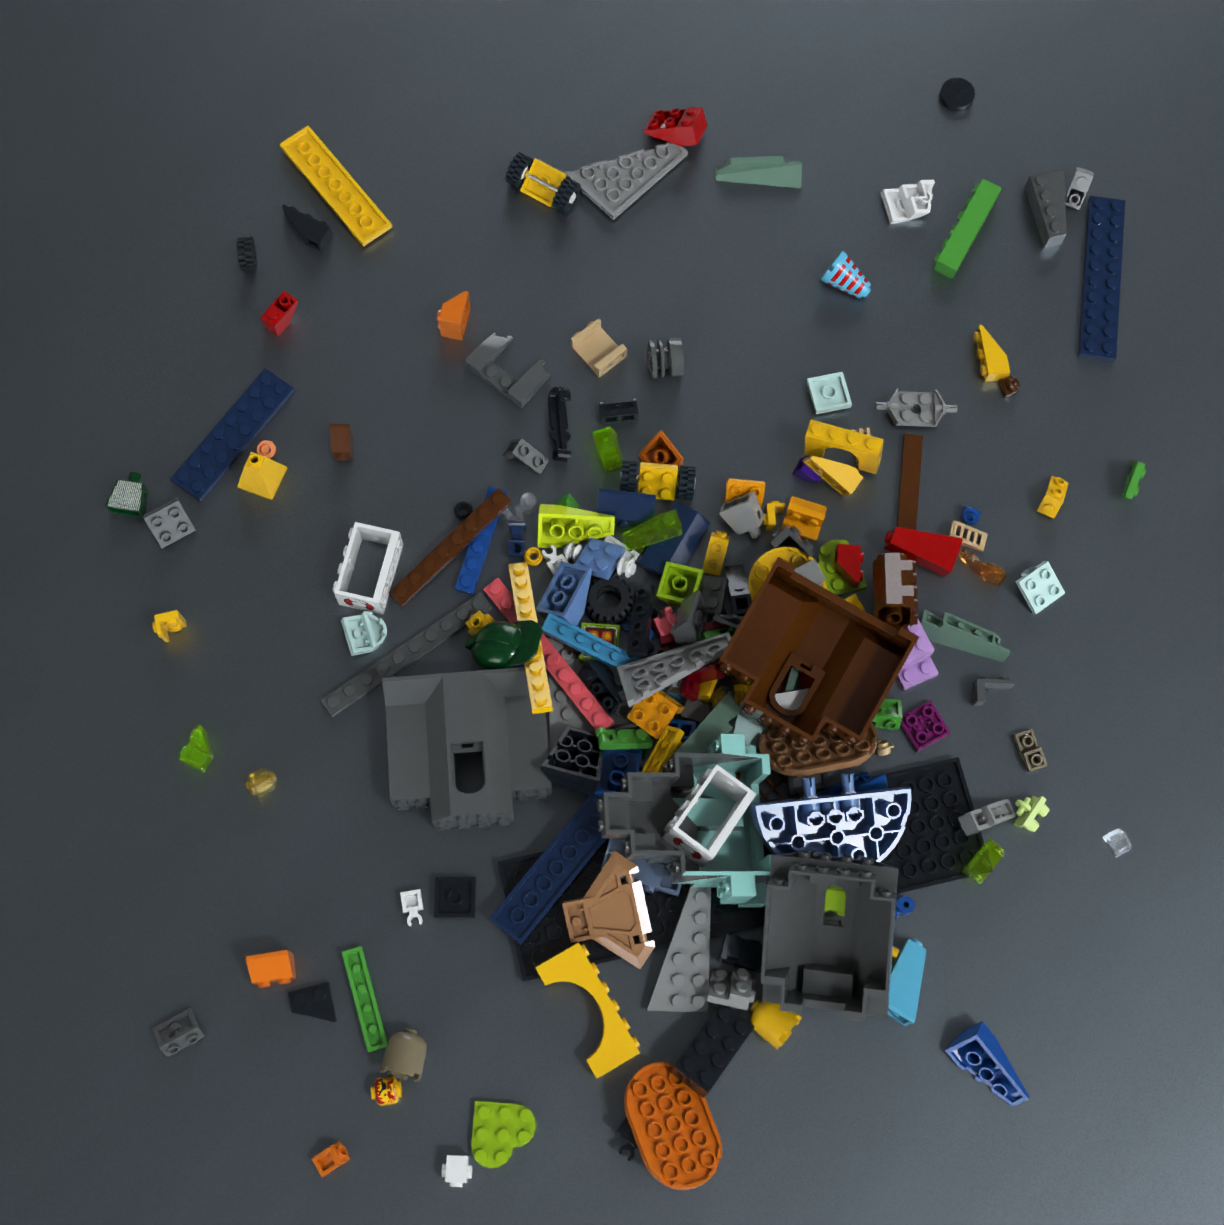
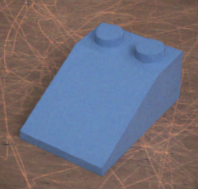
[536,562,592,626]

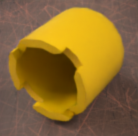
[750,1000,802,1050]

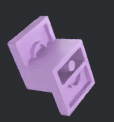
[897,619,939,691]

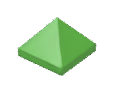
[554,493,580,509]

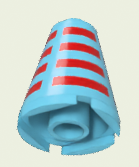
[820,250,872,299]

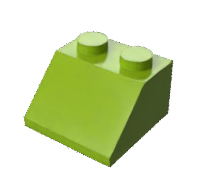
[656,561,704,609]

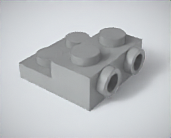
[707,967,757,1010]

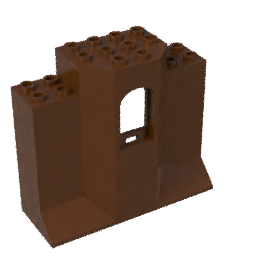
[716,557,919,746]

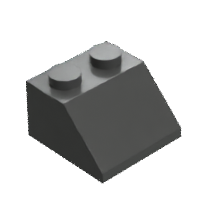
[671,590,708,644]

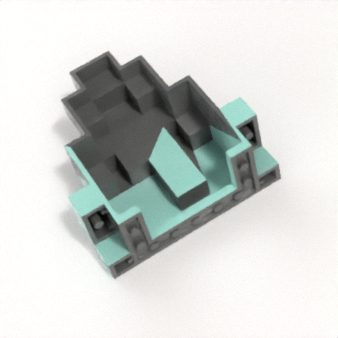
[597,734,771,908]

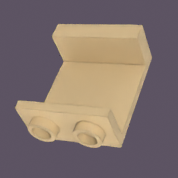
[571,318,627,378]

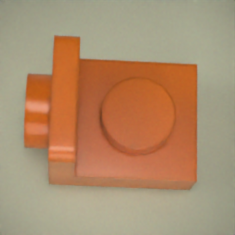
[311,1141,350,1177]

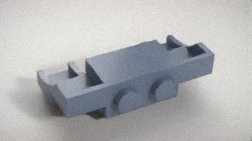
[601,838,681,896]

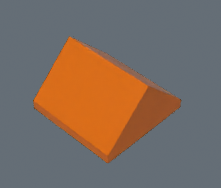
[638,430,684,472]

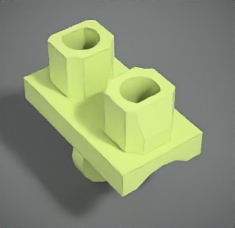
[1013,796,1050,832]

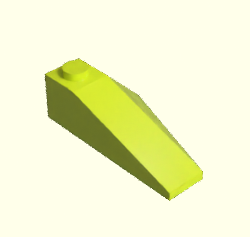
[537,504,615,549]

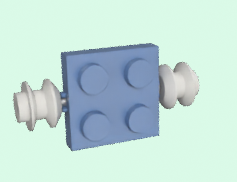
[564,538,636,580]

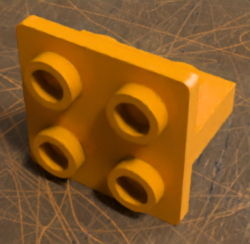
[725,478,766,510]
[781,496,827,541]

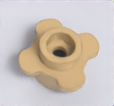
[875,740,894,756]

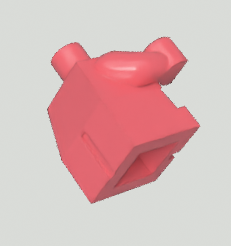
[651,606,676,638]

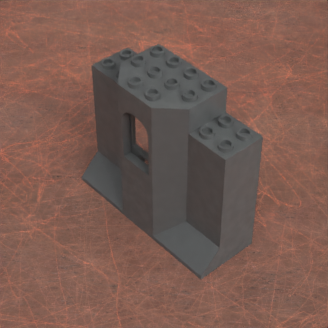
[382,667,552,831]

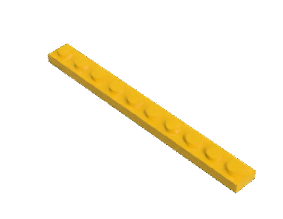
[508,562,553,714]

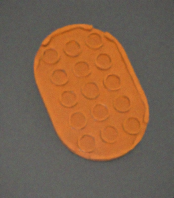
[624,1062,722,1190]

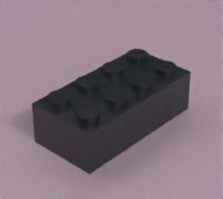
[670,1004,754,1098]

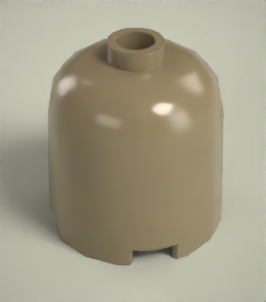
[380,1029,427,1082]

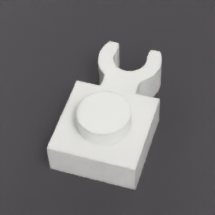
[542,545,569,576]
[400,889,424,927]

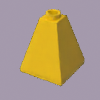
[237,452,287,500]

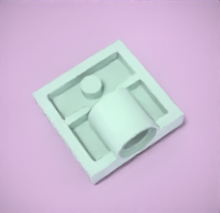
[1015,561,1065,614]

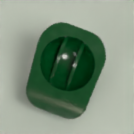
[465,620,542,670]

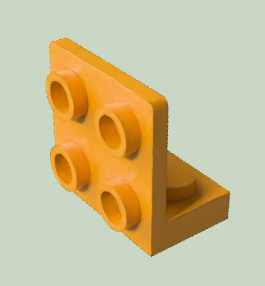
[627,690,685,739]

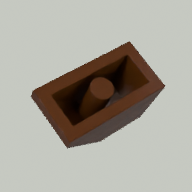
[330,424,354,461]

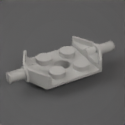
[875,388,957,427]

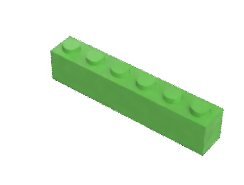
[933,179,1002,279]

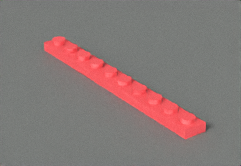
[483,578,615,730]

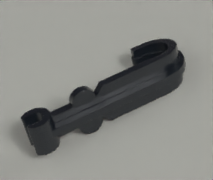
[548,386,571,462]

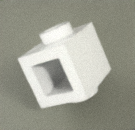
[442,1155,472,1187]

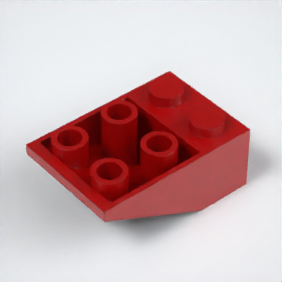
[644,107,708,146]

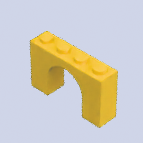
[805,420,884,474]

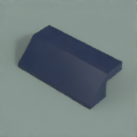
[637,500,710,577]

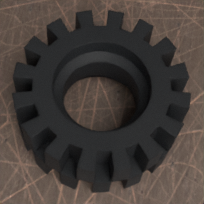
[237,237,257,271]

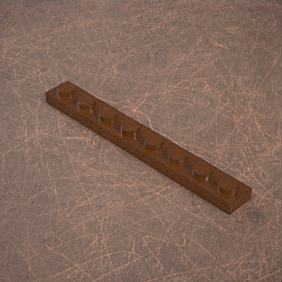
[389,488,512,607]

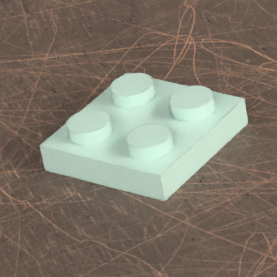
[806,372,852,414]

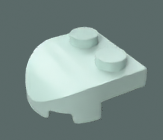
[341,611,387,656]

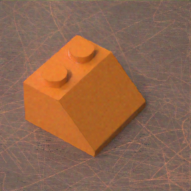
[436,291,471,341]
[246,950,296,988]

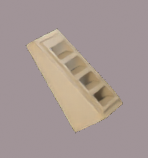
[948,520,988,552]

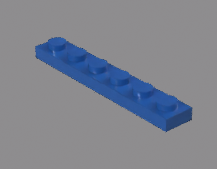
[455,486,507,596]

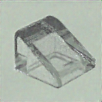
[1103,828,1133,858]

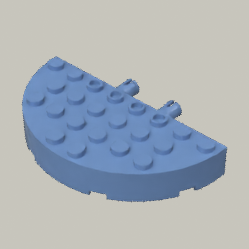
[749,773,911,862]

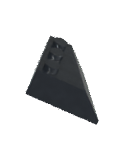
[540,726,604,796]

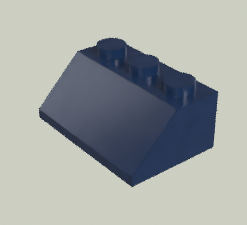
[597,488,656,531]

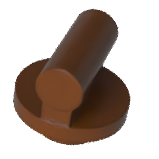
[999,375,1020,398]

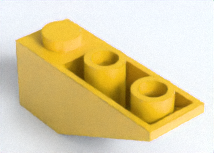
[974,325,1010,382]

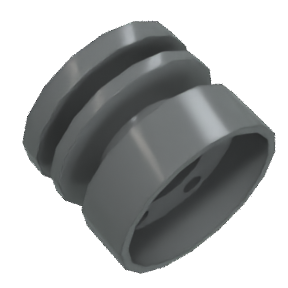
[646,337,684,379]

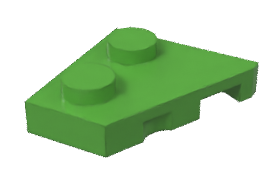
[1122,460,1146,499]

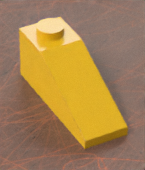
[803,456,863,497]

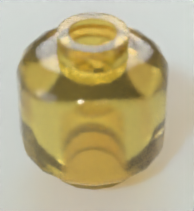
[246,768,277,797]

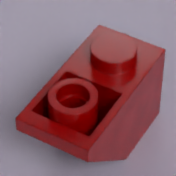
[261,290,298,337]
[835,544,864,588]

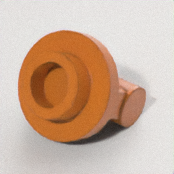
[256,440,276,458]

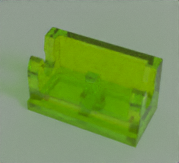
[962,838,1005,886]

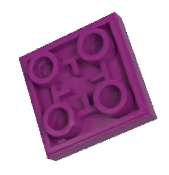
[900,700,951,753]

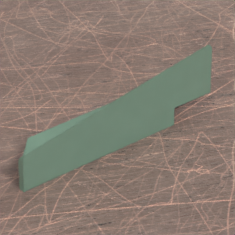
[714,156,802,188]
[919,609,1011,662]
[675,694,741,753]

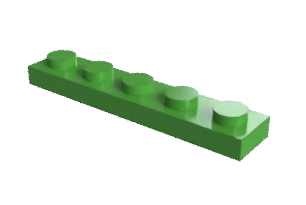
[342,946,388,1053]

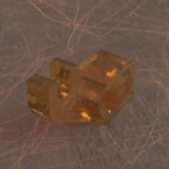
[959,548,1006,586]

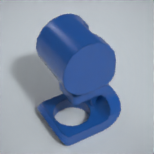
[894,896,915,930]

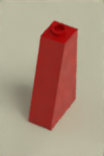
[884,527,963,577]

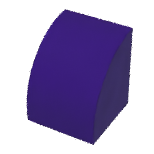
[792,455,821,483]

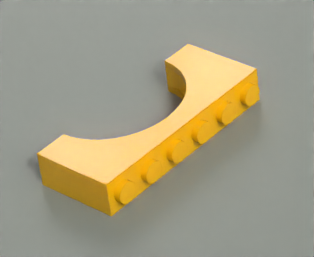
[535,942,641,1079]

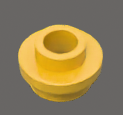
[524,547,543,566]

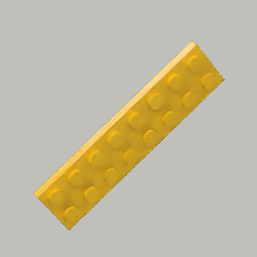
[280,125,392,247]

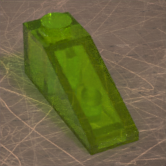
[623,509,683,552]

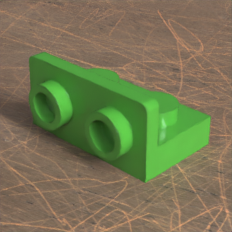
[872,698,902,730]

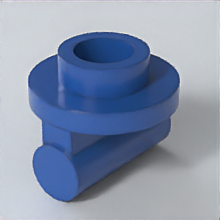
[961,505,982,525]

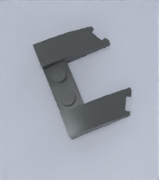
[464,333,551,408]

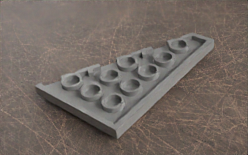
[565,142,688,220]

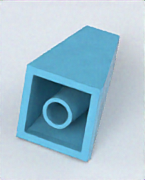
[888,939,926,1026]

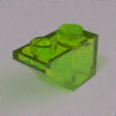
[592,426,623,471]
[179,725,214,773]

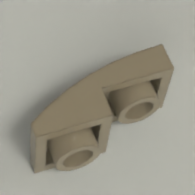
[1013,729,1048,772]

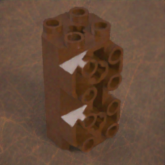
[873,553,918,630]

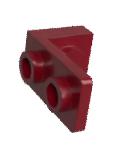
[680,665,725,702]

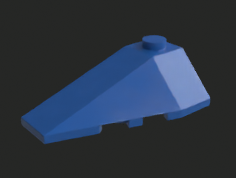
[945,1021,1030,1107]

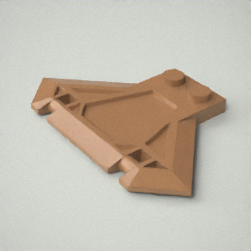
[562,850,655,969]

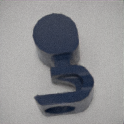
[508,521,527,557]

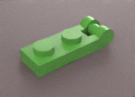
[595,727,653,750]

